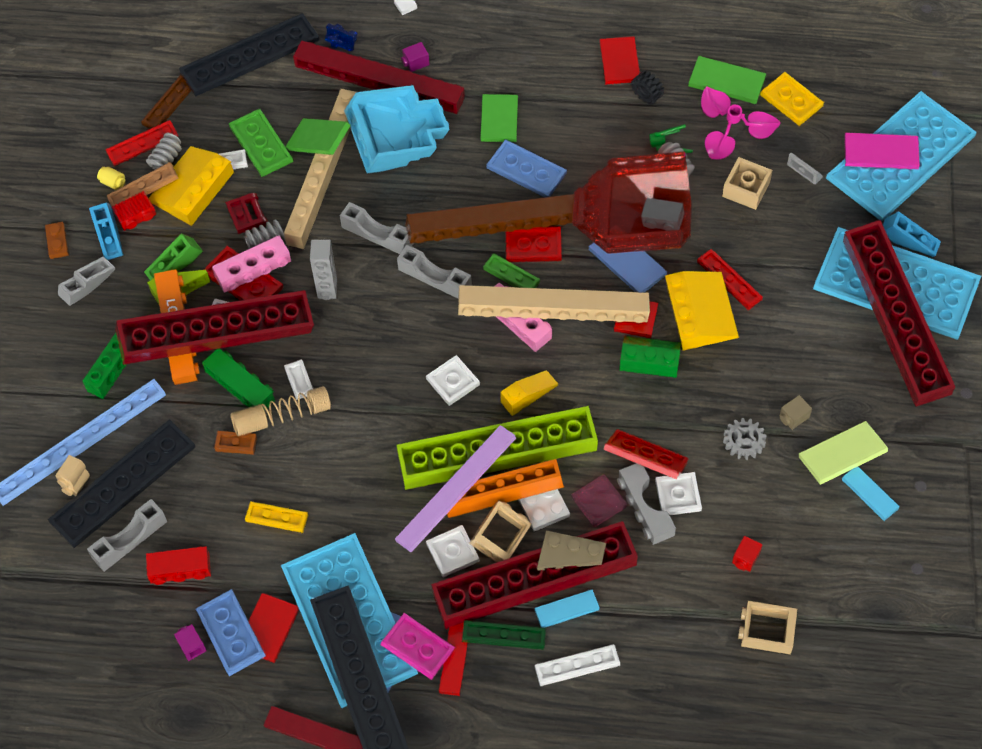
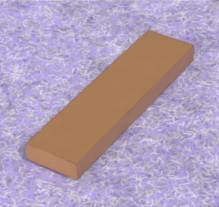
[107,162,179,207]

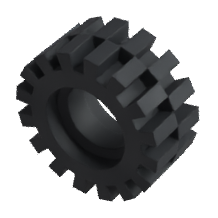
[631,70,664,105]

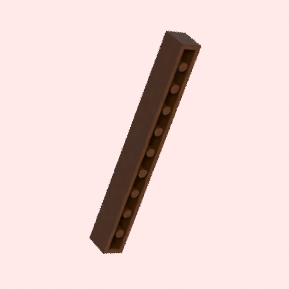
[405,193,591,243]

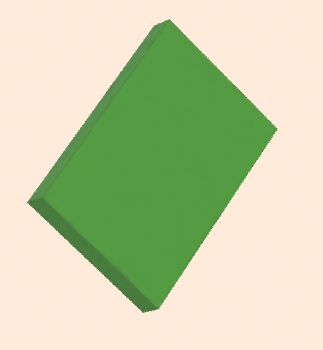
[481,94,518,142]

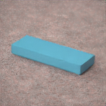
[842,467,899,521]
[535,589,599,628]

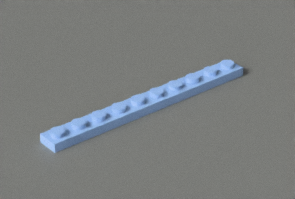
[0,379,166,506]

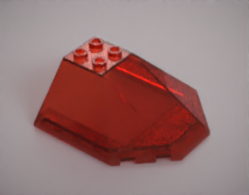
[572,151,692,254]

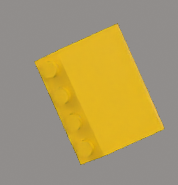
[149,146,234,226]
[665,271,739,351]

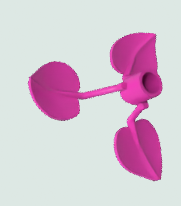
[701,86,780,159]

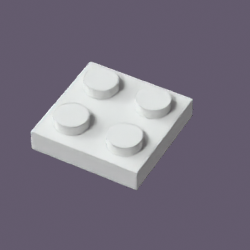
[426,355,480,406]
[655,472,702,515]
[518,489,570,531]
[426,525,480,578]

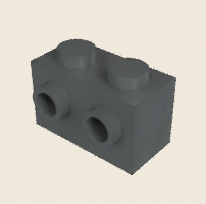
[641,198,684,232]

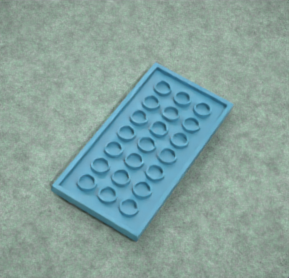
[826,91,977,221]
[813,227,981,340]
[281,533,418,708]

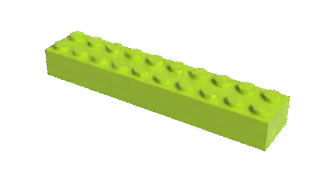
[397,406,598,490]

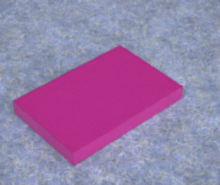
[380,613,455,680]

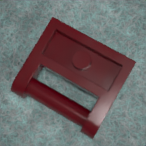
[225,193,268,234]

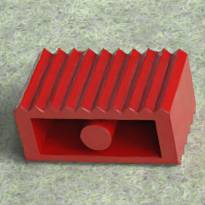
[112,191,156,231]

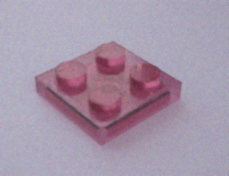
[572,474,627,527]

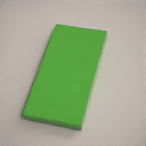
[688,56,766,104]
[228,109,293,177]
[286,118,351,155]

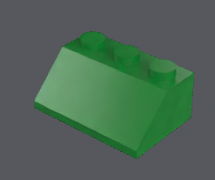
[620,336,681,378]

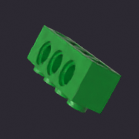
[83,333,127,399]

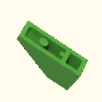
[144,233,203,281]

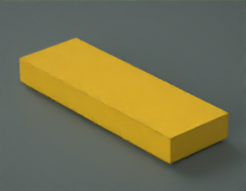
[245,501,308,533]

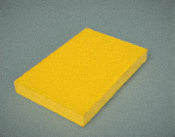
[760,72,824,126]

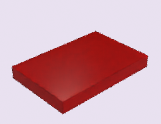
[600,36,640,85]
[506,226,562,262]
[249,593,299,663]

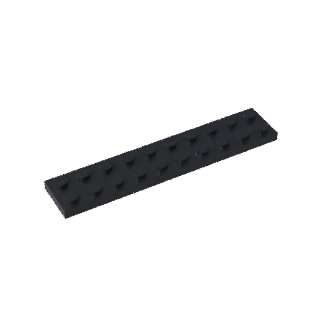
[310,585,409,749]

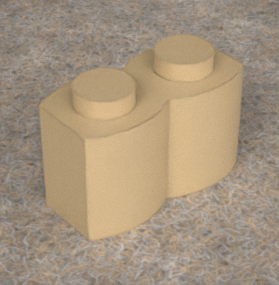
[55,455,90,496]

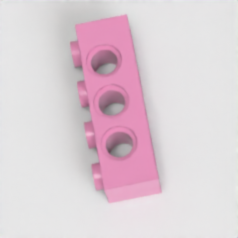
[212,235,291,293]
[494,283,552,352]

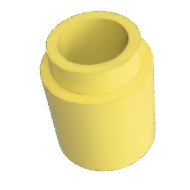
[97,167,126,190]

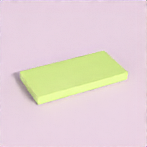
[799,421,888,485]

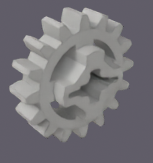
[723,418,766,460]

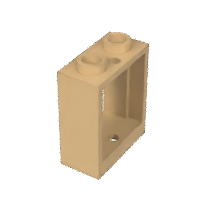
[469,501,532,563]
[738,601,797,655]

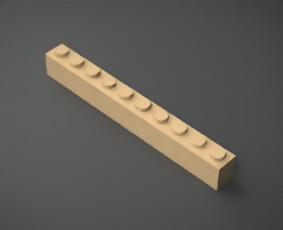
[284,89,356,249]
[458,285,650,323]

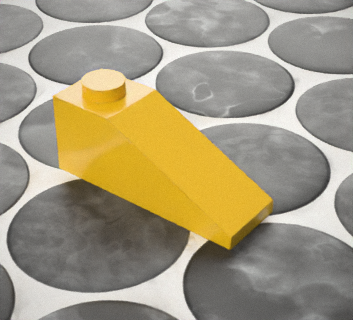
[500,370,558,416]

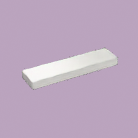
[535,644,620,686]

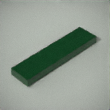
[462,620,546,650]

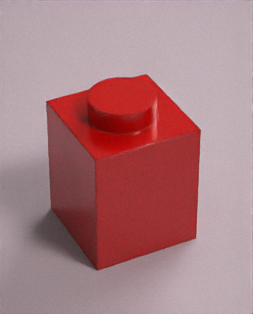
[732,536,763,572]

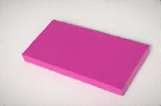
[844,133,920,169]

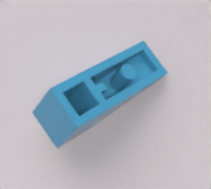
[89,203,123,260]
[883,211,941,257]

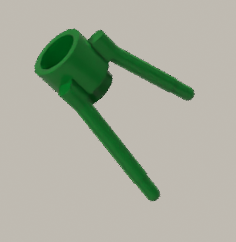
[649,124,693,153]

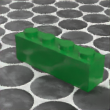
[202,348,275,411]

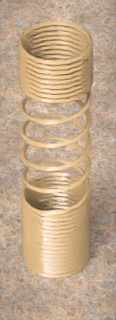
[231,386,331,436]

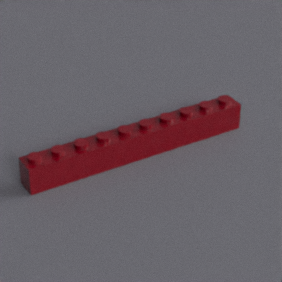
[293,40,465,114]

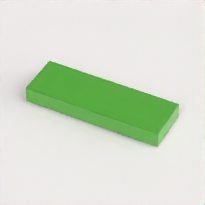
[483,253,540,288]

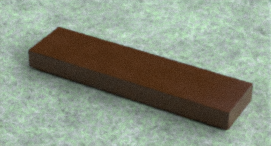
[141,75,191,129]

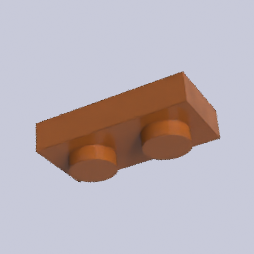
[45,222,69,259]
[215,431,257,455]

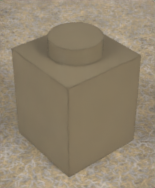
[780,395,812,430]

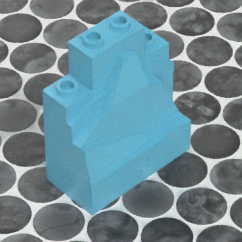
[344,85,450,173]

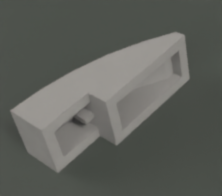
[58,256,115,306]

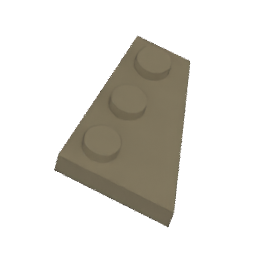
[537,531,606,570]

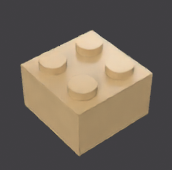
[722,157,772,210]

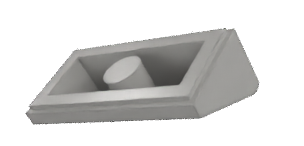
[787,153,823,185]

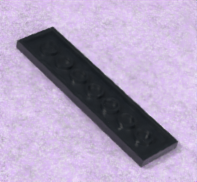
[179,13,319,97]
[47,419,196,548]

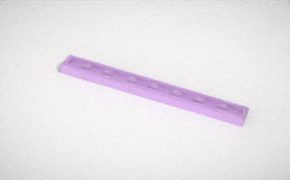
[395,425,516,552]

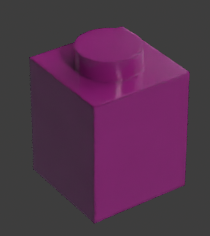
[401,42,429,72]
[174,624,206,661]

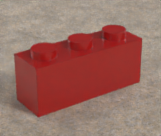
[146,546,211,585]

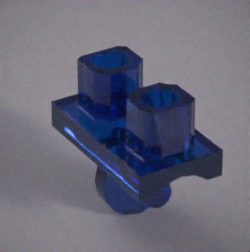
[325,23,357,52]

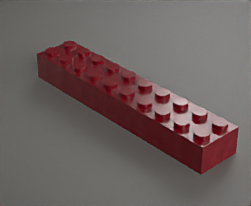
[843,220,955,407]
[115,290,314,365]
[431,521,638,629]

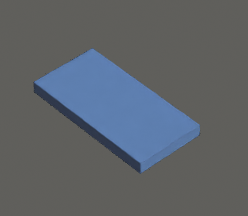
[487,139,567,198]
[589,225,667,293]
[196,589,266,676]

